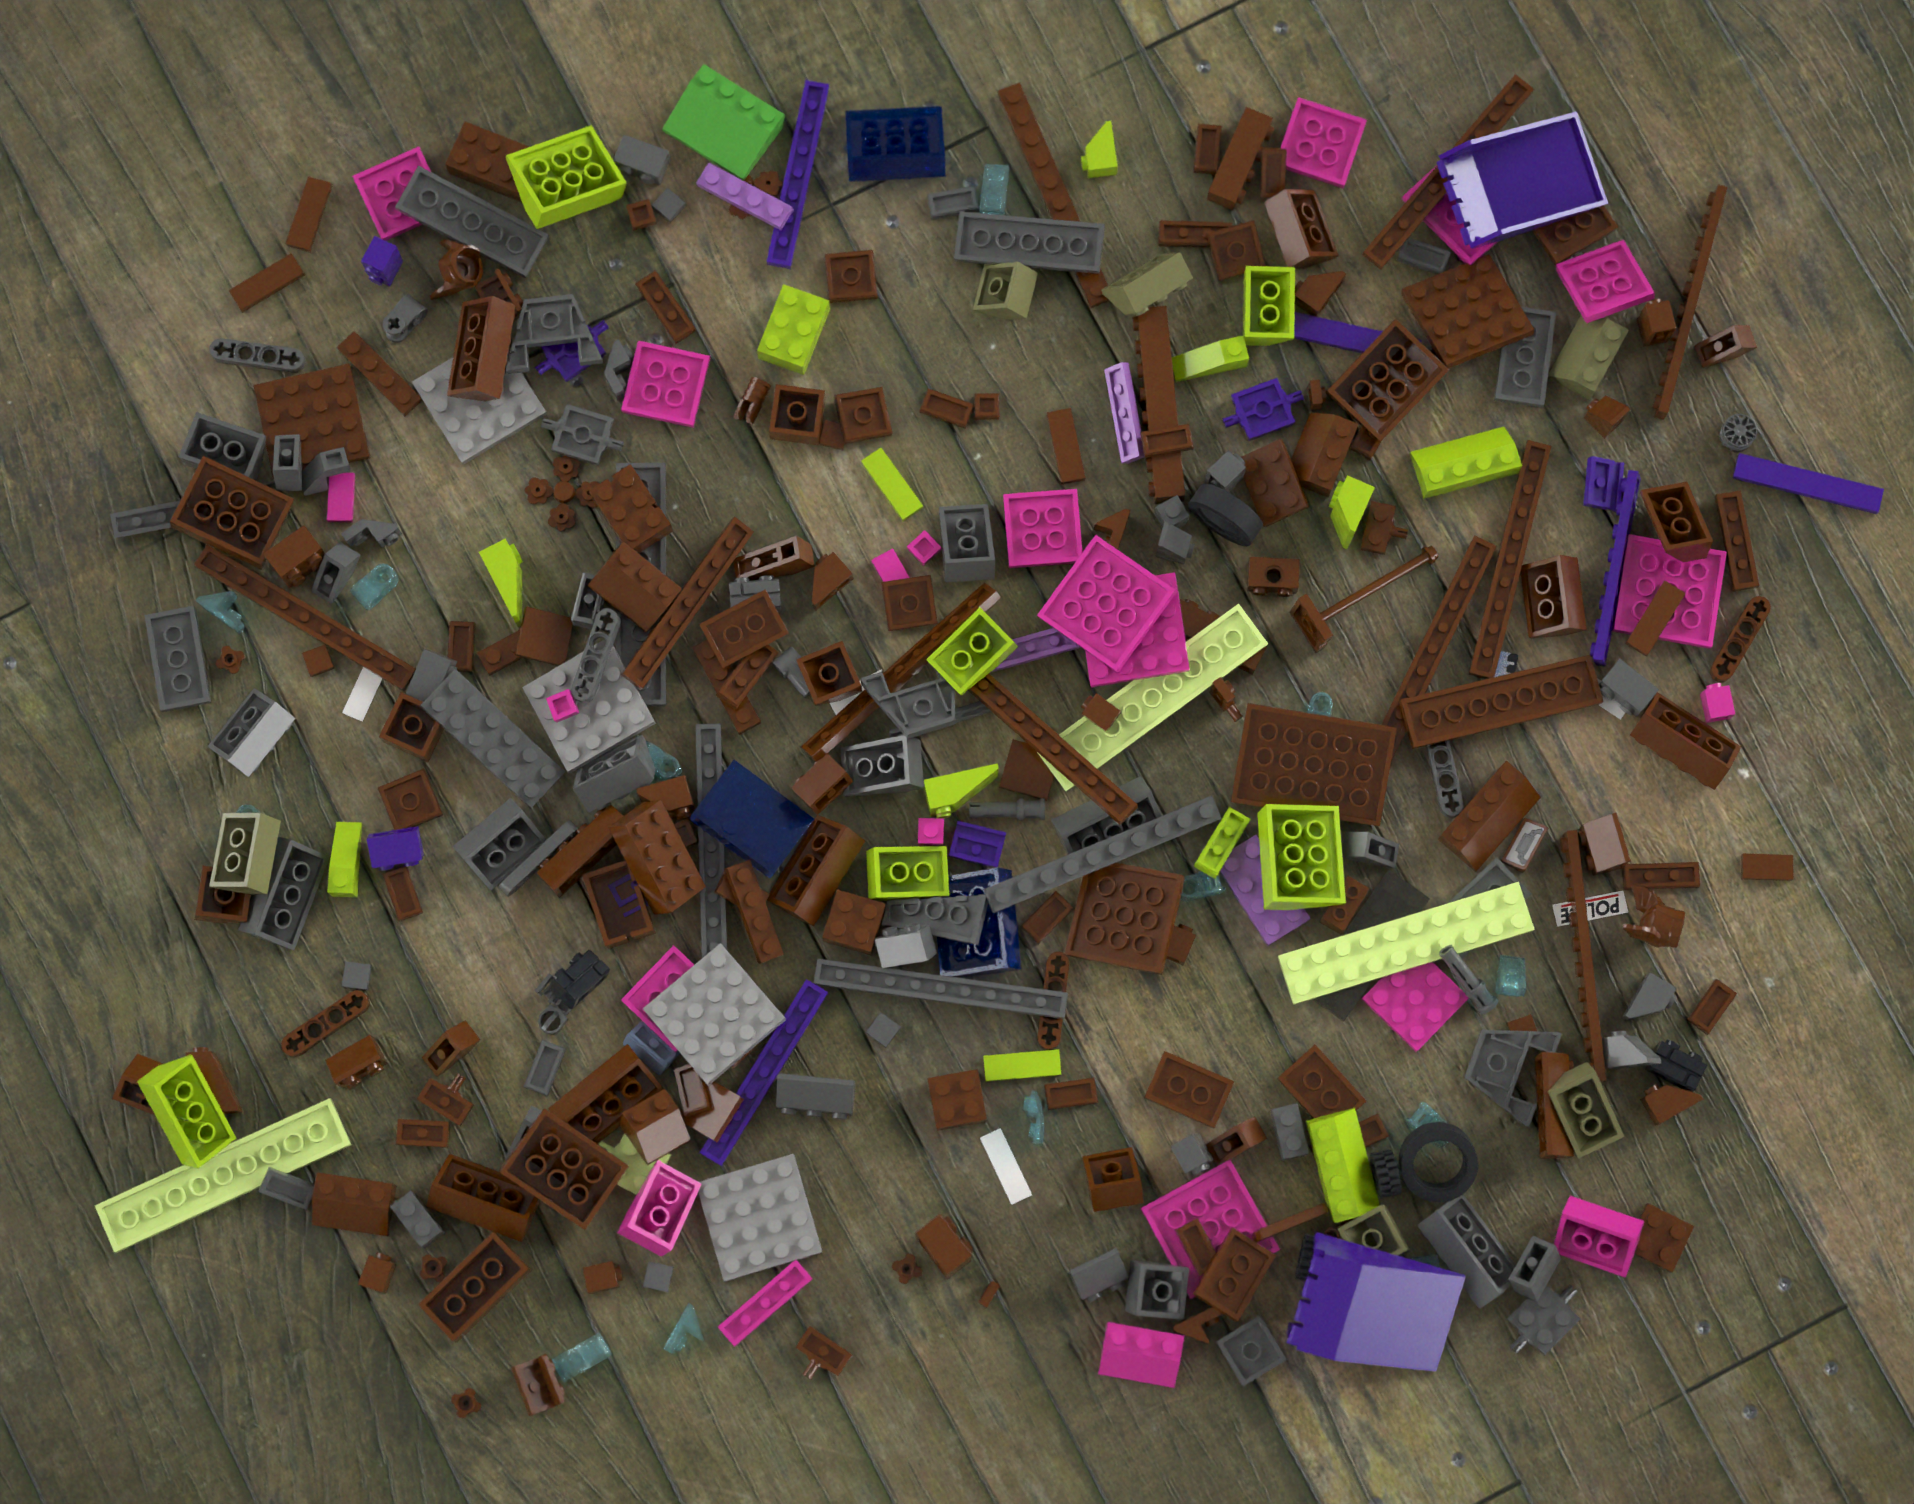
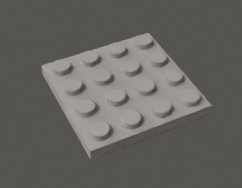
[412,352,547,464]
[522,639,656,773]
[643,943,786,1086]
[698,1154,823,1282]

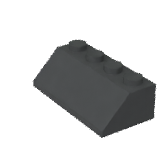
[1051,776,1161,855]
[239,837,330,951]
[1417,1195,1516,1309]

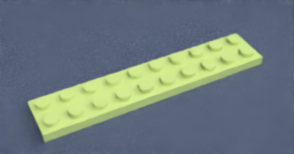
[1037,604,1268,792]
[1278,882,1535,1005]
[95,1098,351,1253]

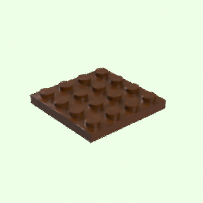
[1401,254,1535,369]
[253,363,371,479]
[1064,863,1185,975]

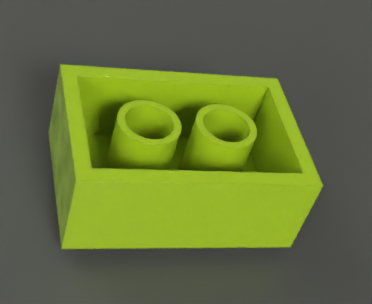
[757,284,830,375]

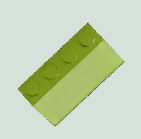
[1410,426,1522,499]
[137,1055,236,1168]
[1305,1108,1380,1223]

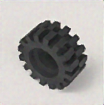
[1370,1149,1401,1198]
[1295,1234,1318,1281]

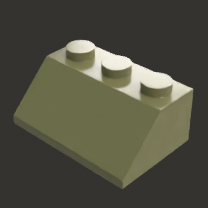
[1101,252,1193,316]
[1548,315,1629,400]
[209,813,281,894]
[1548,1062,1624,1159]

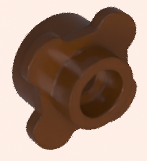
[216,646,245,674]
[420,1254,447,1282]
[892,1254,922,1284]
[451,1388,481,1418]

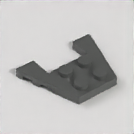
[506,294,603,374]
[861,669,955,739]
[1464,1030,1562,1127]

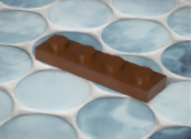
[336,331,423,417]
[1715,491,1759,592]
[692,640,761,735]
[724,860,784,964]

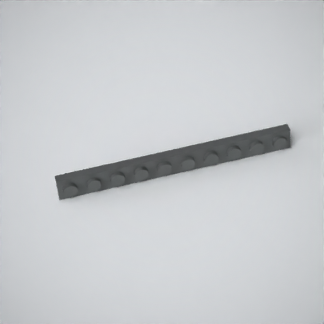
[695,723,727,958]
[984,796,1222,913]
[814,959,1068,1019]

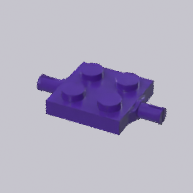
[535,320,609,382]
[1222,378,1304,441]

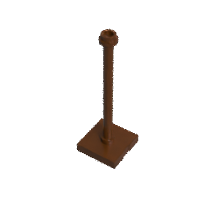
[1290,546,1438,653]

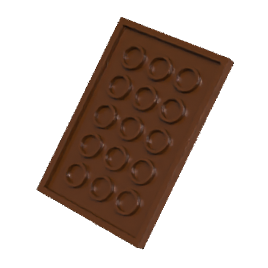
[1231,703,1397,826]

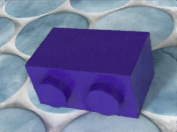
[361,236,403,286]
[367,826,424,870]

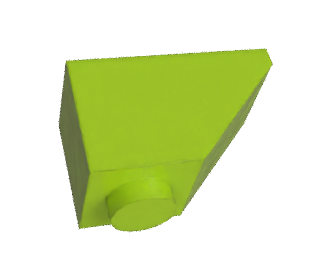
[1081,121,1118,178]

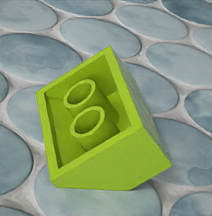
[1243,266,1295,346]
[1329,475,1375,549]

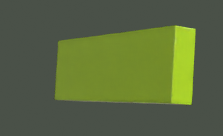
[861,448,923,521]
[1193,807,1251,879]
[983,1049,1061,1082]

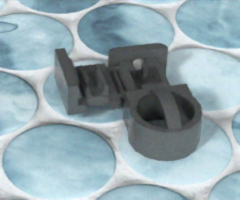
[534,973,584,1035]

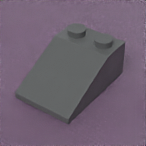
[939,504,995,582]
[840,735,924,797]

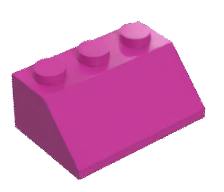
[1554,1196,1644,1278]
[1098,1322,1184,1388]

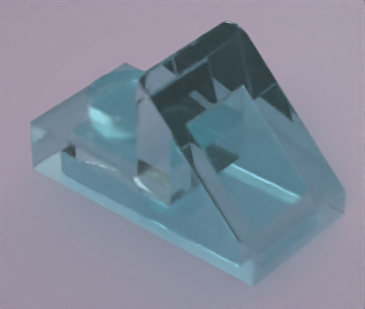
[196,591,246,634]
[1495,955,1526,997]
[663,1303,704,1354]

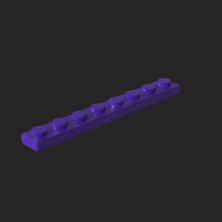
[767,80,830,269]
[1590,470,1641,667]
[700,979,828,1167]

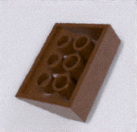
[1326,319,1449,442]
[170,456,294,570]
[499,1108,629,1230]

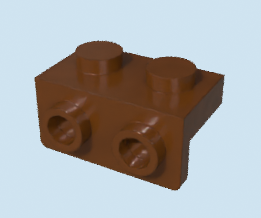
[475,268,523,321]
[511,1354,565,1417]

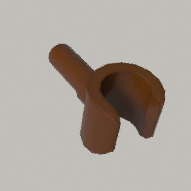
[1324,1218,1356,1239]

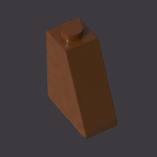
[185,1047,242,1114]

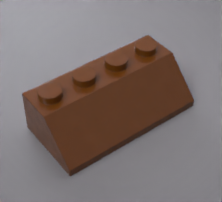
[447,296,516,402]
[1630,692,1742,790]
[1438,760,1541,872]
[537,804,623,898]
[767,815,865,926]
[548,1044,664,1144]
[1534,1052,1574,1159]
[426,1154,540,1242]

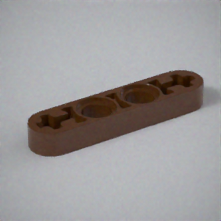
[1710,596,1771,682]
[1038,952,1069,1050]
[281,990,370,1057]

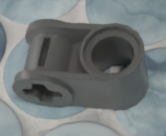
[383,294,428,343]

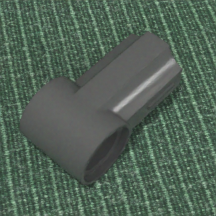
[772,646,811,698]

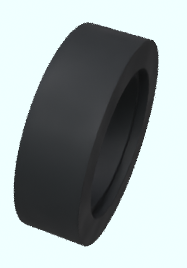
[1188,484,1263,546]
[1399,1122,1478,1202]

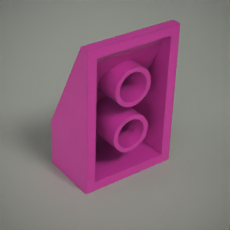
[617,1160,701,1257]

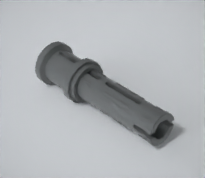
[969,798,1045,821]
[1439,945,1498,1014]

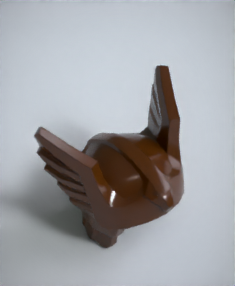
[429,239,483,300]
[1623,884,1685,948]

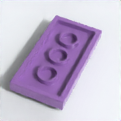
[1220,835,1311,946]

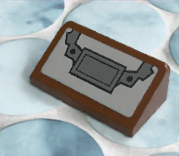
[1501,818,1548,873]

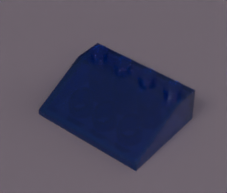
[845,106,946,182]
[690,760,814,878]
[937,867,1021,977]

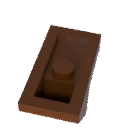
[1094,509,1131,550]
[1172,1307,1223,1344]

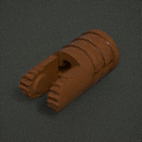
[733,377,771,425]

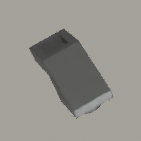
[604,339,633,401]
[302,447,350,496]
[341,519,402,548]

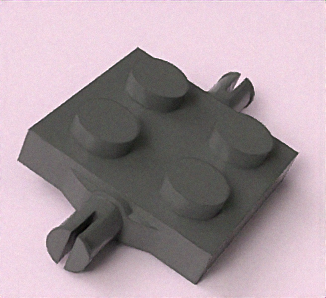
[541,404,624,466]
[1507,1285,1581,1356]

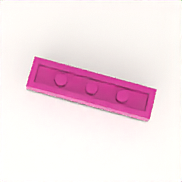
[718,1260,813,1347]

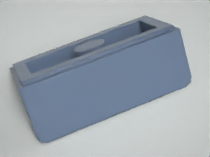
[623,1021,680,1076]

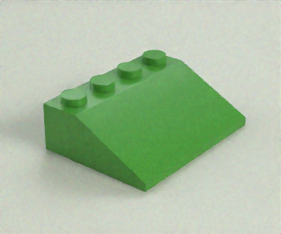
[662,64,784,181]

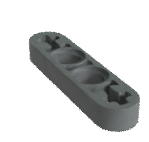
[209,338,306,373]
[571,608,621,703]
[1426,741,1463,818]
[499,820,578,897]

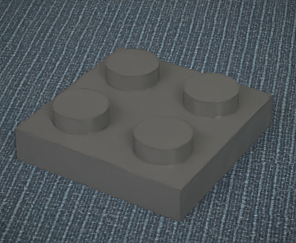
[1216,1315,1287,1387]

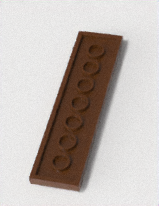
[1399,655,1604,749]

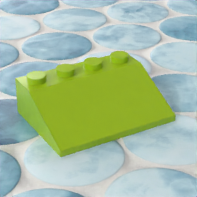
[506,125,627,229]
[1258,804,1346,910]

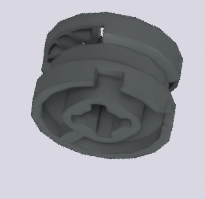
[1719,414,1758,452]

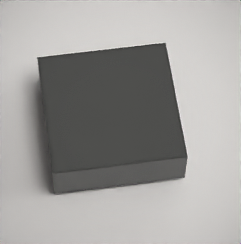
[652,187,686,223]
[342,962,372,990]
[866,1012,901,1048]
[643,1261,674,1292]

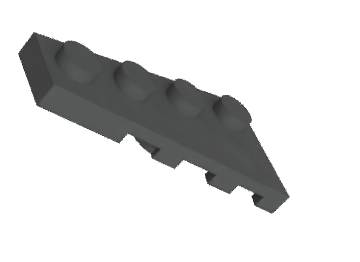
[882,894,988,945]

